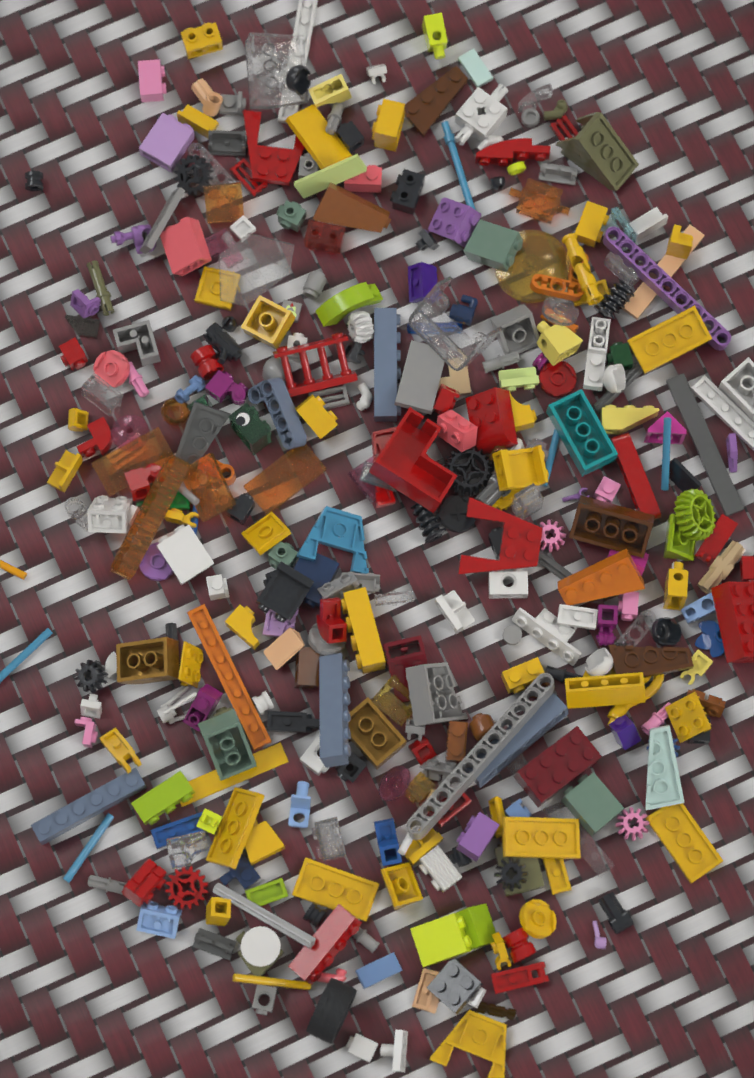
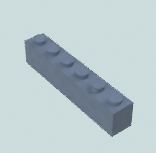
[374,308,401,422]
[319,653,351,768]
[465,692,568,788]
[31,768,147,845]

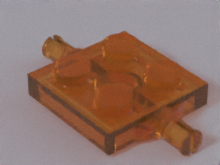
[509,178,570,224]

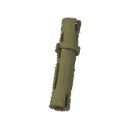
[87,260,115,316]

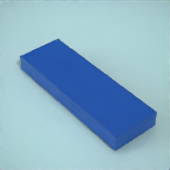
[151,812,206,849]

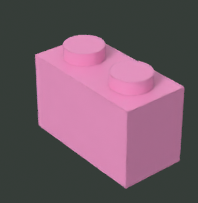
[138,59,167,103]

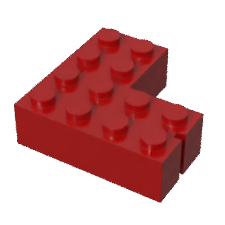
[369,407,458,513]

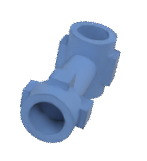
[175,374,206,404]

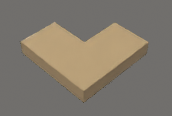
[437,357,471,395]

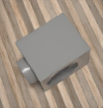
[252,984,278,1016]

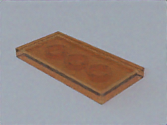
[91,427,175,497]
[243,444,327,515]

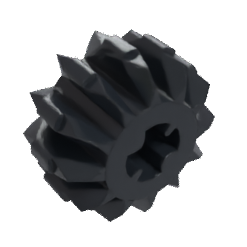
[75,660,109,693]
[494,857,528,892]

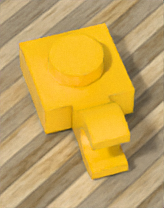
[164,508,199,528]
[491,932,511,970]

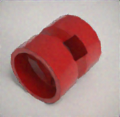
[190,345,224,380]
[502,928,537,964]

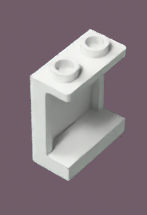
[156,524,214,585]

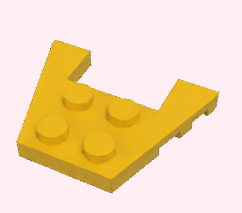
[429,1010,507,1078]

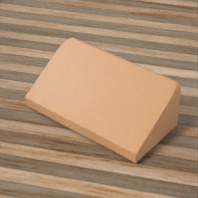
[263,627,305,670]
[412,968,440,1014]

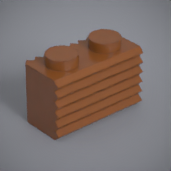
[445,721,468,764]

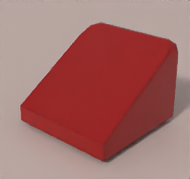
[408,736,437,765]

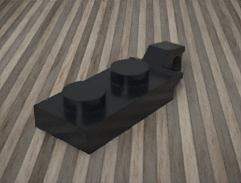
[267,711,320,733]

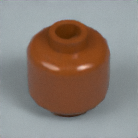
[469,713,495,742]

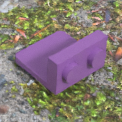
[428,197,482,247]

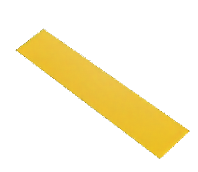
[180,742,289,807]

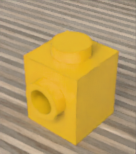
[206,897,231,926]

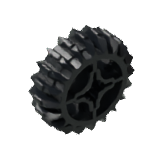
[444,446,494,497]

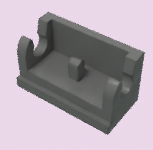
[208,130,246,157]

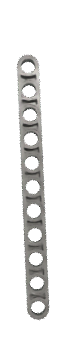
[406,673,555,840]

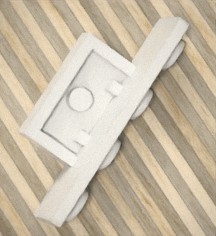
[512,608,582,666]

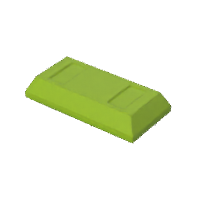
[245,878,288,906]

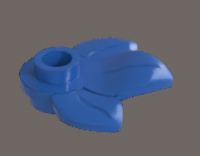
[695,620,724,658]

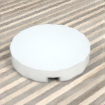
[240,926,281,967]

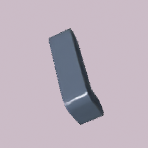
[248,377,307,449]

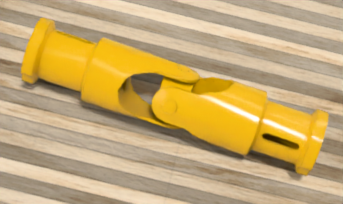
[561,233,603,305]

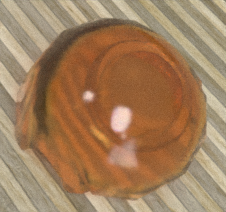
[161,398,191,426]

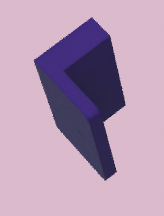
[408,262,438,304]

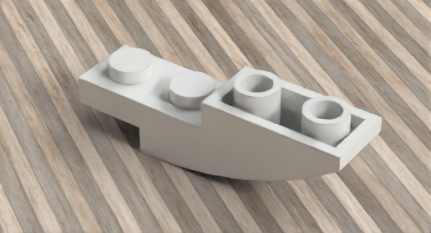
[583,317,611,391]

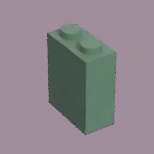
[463,219,523,272]
[561,772,624,837]

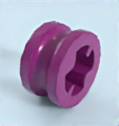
[532,352,549,371]

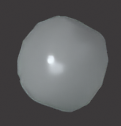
[262,357,292,382]

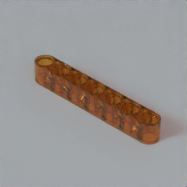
[110,454,189,580]

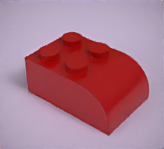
[466,387,518,455]

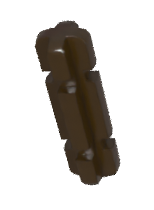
[477,1002,516,1020]

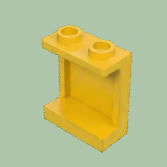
[492,445,549,491]

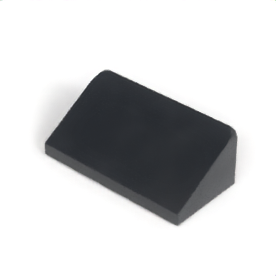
[669,458,701,492]

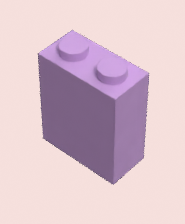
[139,113,195,173]

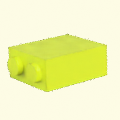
[410,913,472,967]

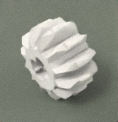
[347,311,374,343]

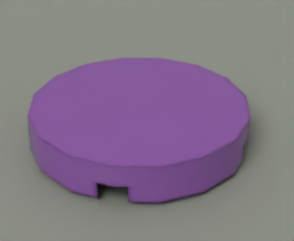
[138,542,174,581]

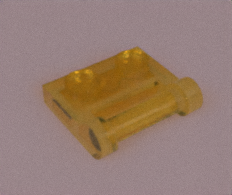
[371,675,413,726]

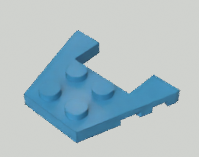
[297,506,369,574]

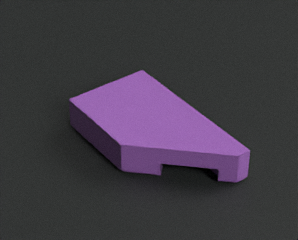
[726,433,738,473]

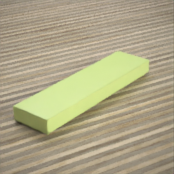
[294,154,367,199]

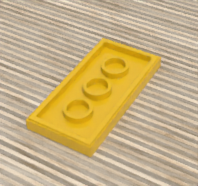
[285,104,352,169]
[627,305,712,374]
[206,787,264,869]
[645,803,723,884]
[502,817,581,859]
[292,857,380,922]

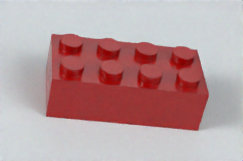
[711,582,754,663]

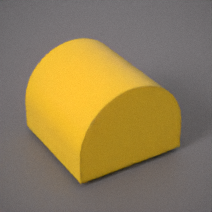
[68,408,89,432]

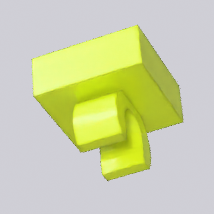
[196,809,223,835]

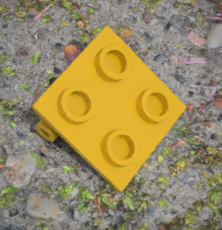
[178,641,204,688]
[665,692,711,743]

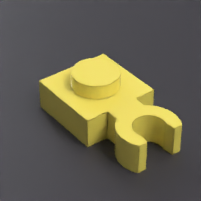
[680,650,713,685]

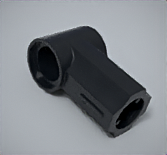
[598,892,634,935]

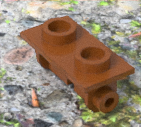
[686,689,726,718]

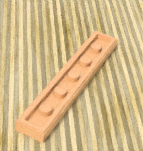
[622,225,705,320]

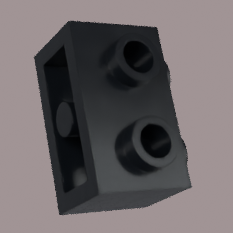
[390,169,425,215]

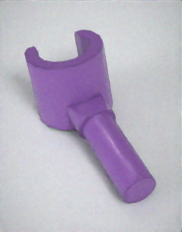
[562,488,589,502]

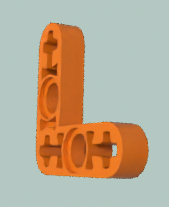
[530,253,589,301]

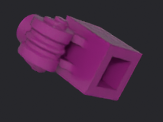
[205,370,249,405]
[596,604,618,646]

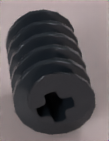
[594,279,635,319]
[411,503,446,543]

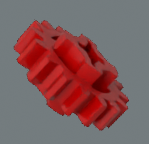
[165,866,209,910]

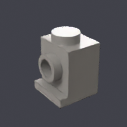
[298,153,319,179]

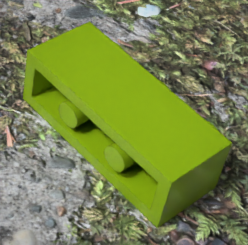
[131,770,195,825]

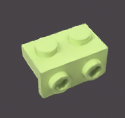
[498,367,539,392]

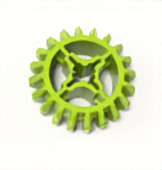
[673,489,716,541]

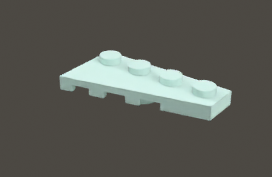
[645,725,685,810]

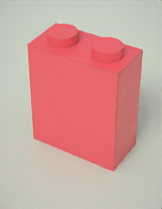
[160,217,212,276]

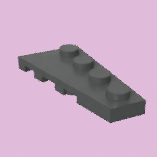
[170,401,231,479]

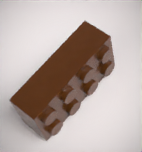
[569,495,655,558]

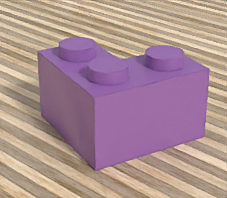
[456,812,499,862]

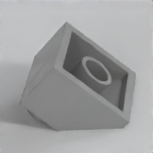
[490,304,539,354]

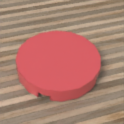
[93,350,130,388]

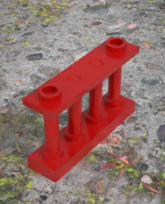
[273,332,358,397]

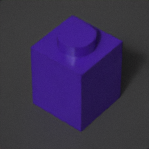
[609,715,641,750]

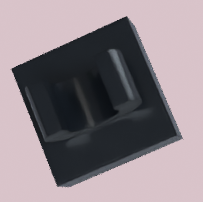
[415,229,439,251]
[344,341,365,364]

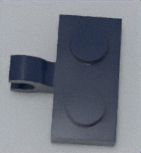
[220,853,261,890]

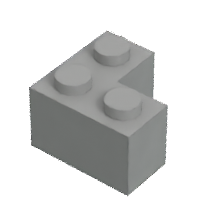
[113,320,161,366]

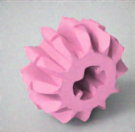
[540,520,566,553]
[615,807,649,841]

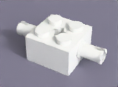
[454,84,508,146]

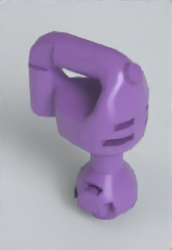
[110,224,157,254]

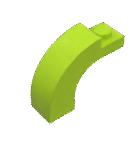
[315,282,383,327]

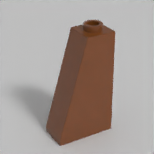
[313,182,391,233]

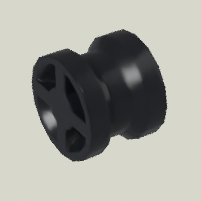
[25,171,44,191]
[303,902,327,927]

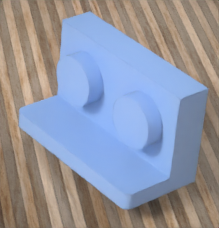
[136,901,182,939]

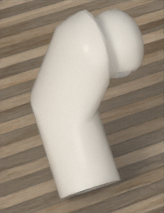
[477,135,504,150]
[356,382,373,411]

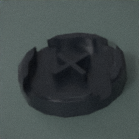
[439,495,476,533]

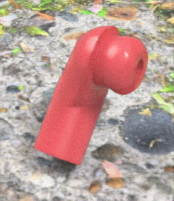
[318,968,347,983]

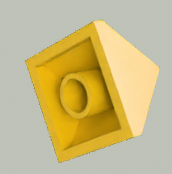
[381,862,423,910]

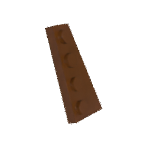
[405,65,468,137]
[608,645,694,678]

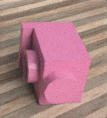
[618,592,639,621]

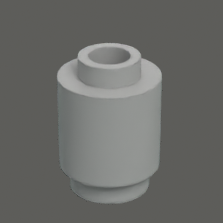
[303,270,327,300]

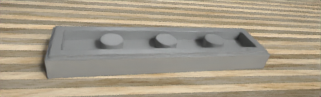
[140,187,185,254]

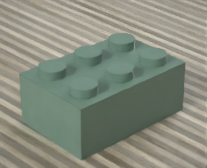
[198,709,257,781]

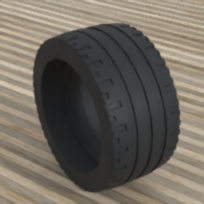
[306,978,357,1044]

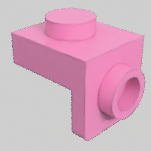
[74,717,98,748]

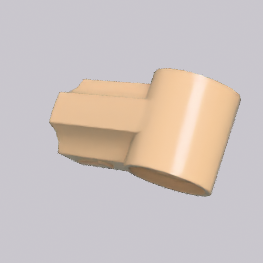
[191,78,223,117]

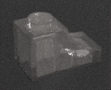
[166,831,209,869]

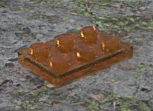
[179,453,237,522]

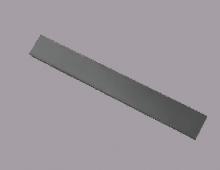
[666,373,744,517]

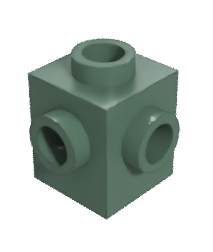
[276,200,307,232]
[267,541,298,569]

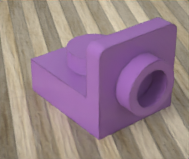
[70,289,101,318]

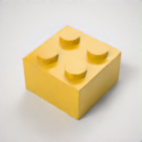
[372,99,405,152]
[241,295,295,349]

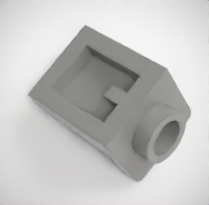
[219,91,246,115]

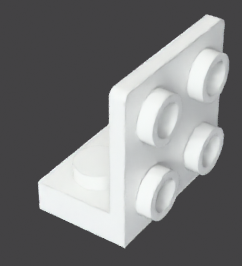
[87,495,132,533]

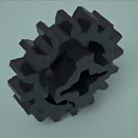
[174,155,214,195]

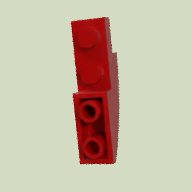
[475,138,550,167]

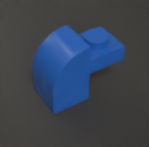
[374,818,402,866]

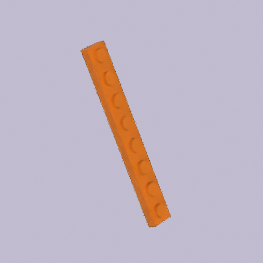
[187,604,272,751]

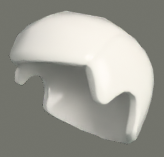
[603,364,626,393]
[585,648,613,676]

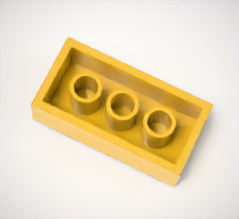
[341,587,386,674]

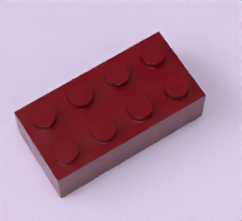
[514,726,602,808]

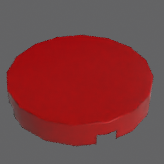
[539,361,576,398]

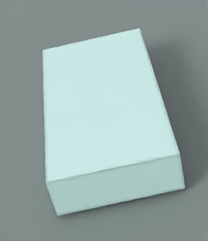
[458,49,493,88]

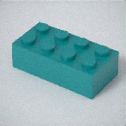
[546,389,618,477]

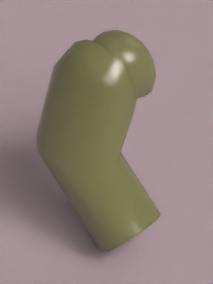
[543,100,568,121]

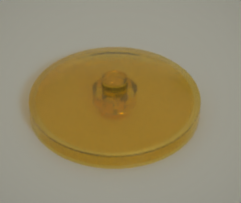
[495,230,569,303]

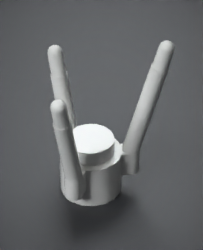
[157,686,197,725]

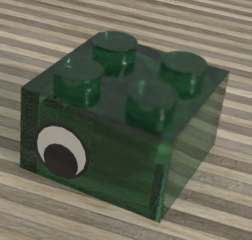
[229,403,272,456]

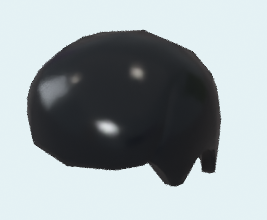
[286,65,311,95]
[650,617,682,646]

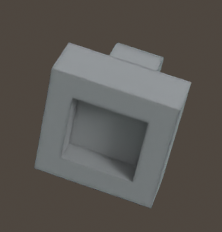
[405,718,425,741]

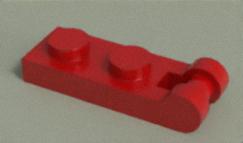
[490,962,549,994]

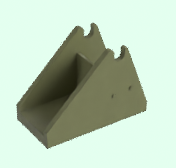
[556,112,639,191]

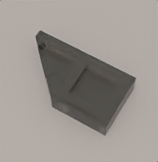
[65,315,100,339]

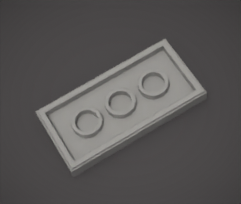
[394,340,447,414]

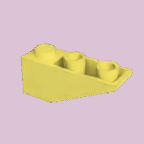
[600,405,659,435]

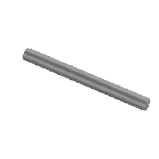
[213,883,316,948]

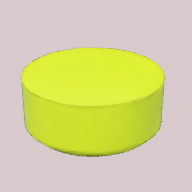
[507,161,526,176]

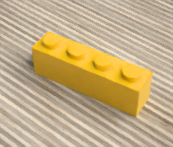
[565,672,646,709]

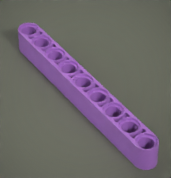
[603,226,731,351]

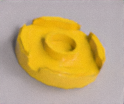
[519,899,557,939]

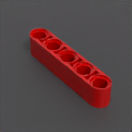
[610,432,661,520]

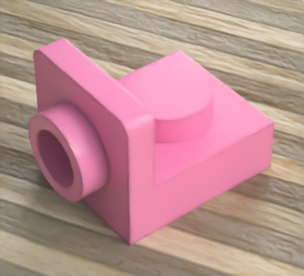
[593,476,621,503]

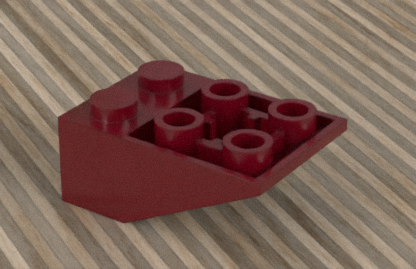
[383,635,428,704]

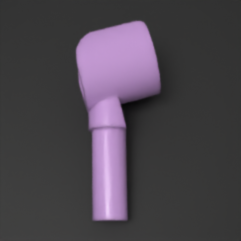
[592,921,606,949]

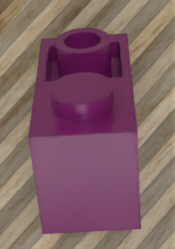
[183,684,223,731]

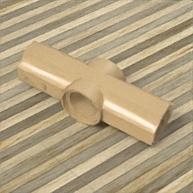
[697,541,746,594]

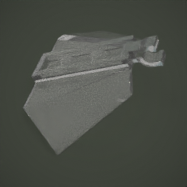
[219,231,294,307]

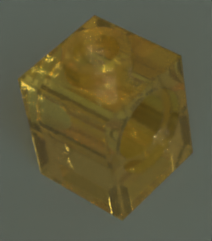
[404,771,435,804]

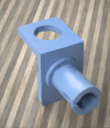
[288,781,311,828]

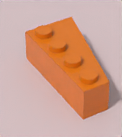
[557,548,645,605]

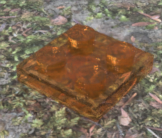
[204,182,244,224]

